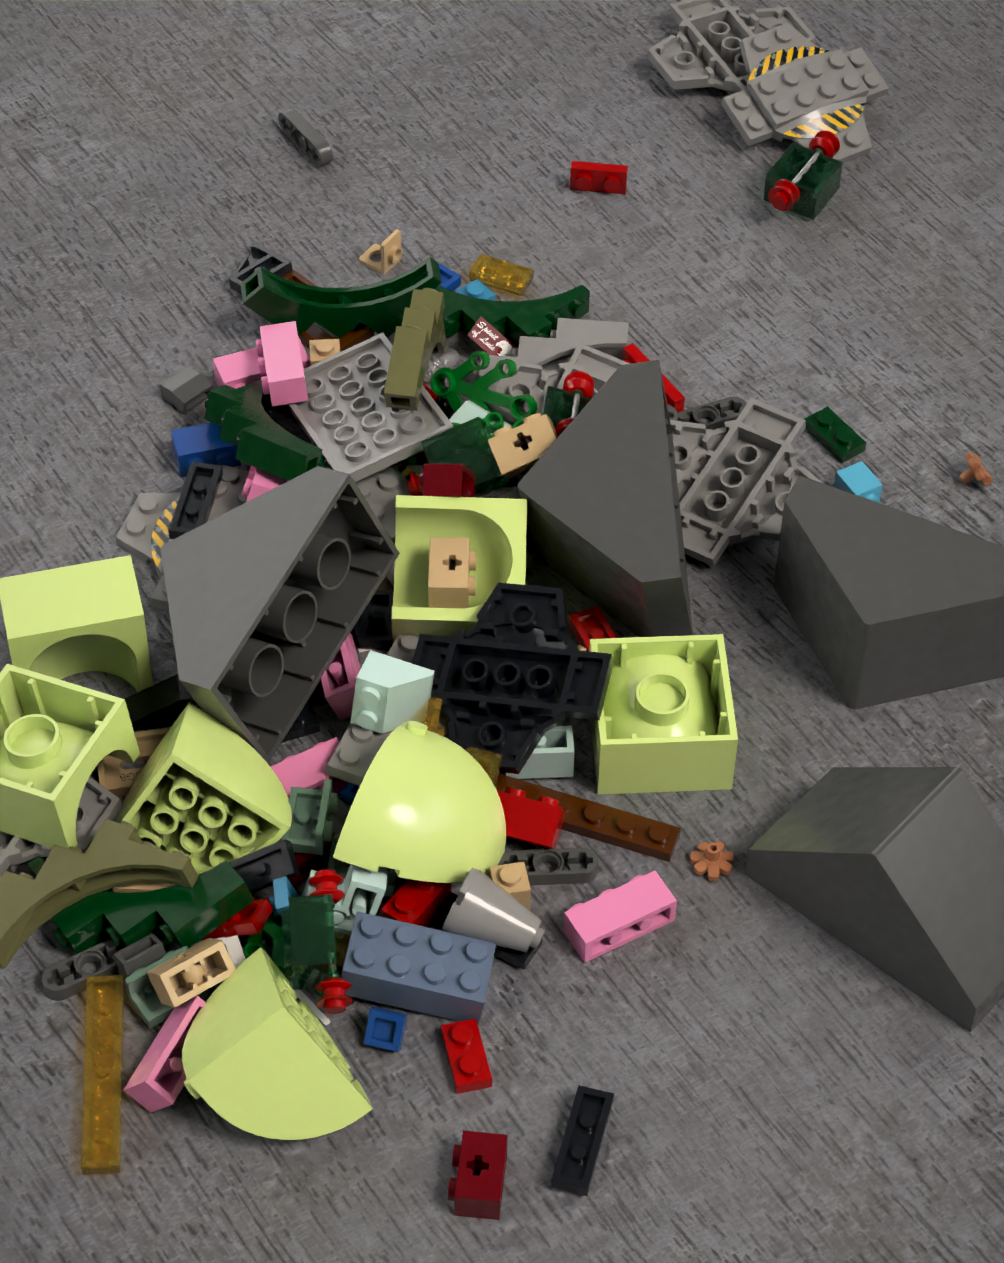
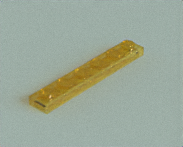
[81,975,124,1175]

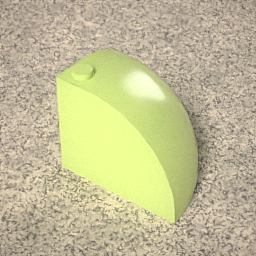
[114,702,292,875]
[333,721,506,883]
[182,947,373,1140]

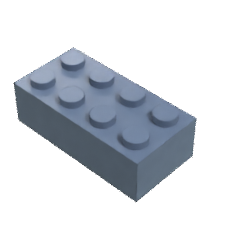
[341,911,496,1024]

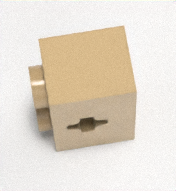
[488,413,558,479]
[428,537,476,608]
[146,938,236,1008]

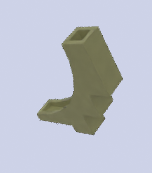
[384,288,447,411]
[0,819,199,969]

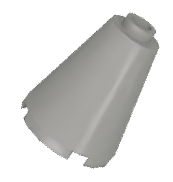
[442,867,545,953]

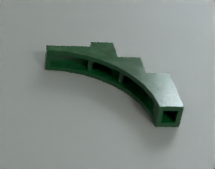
[240,257,442,339]
[435,285,590,350]
[204,380,323,481]
[27,856,254,954]

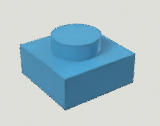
[455,279,496,301]
[270,876,300,927]

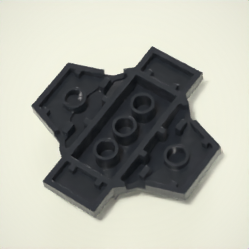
[412,582,614,774]

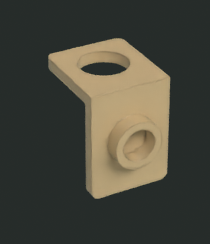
[359,229,403,275]

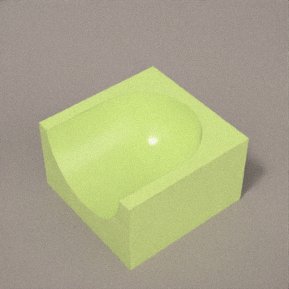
[391,495,527,645]
[0,555,153,692]
[589,634,738,795]
[0,664,140,849]

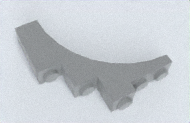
[473,318,629,389]

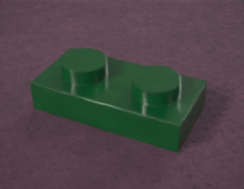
[804,406,867,463]

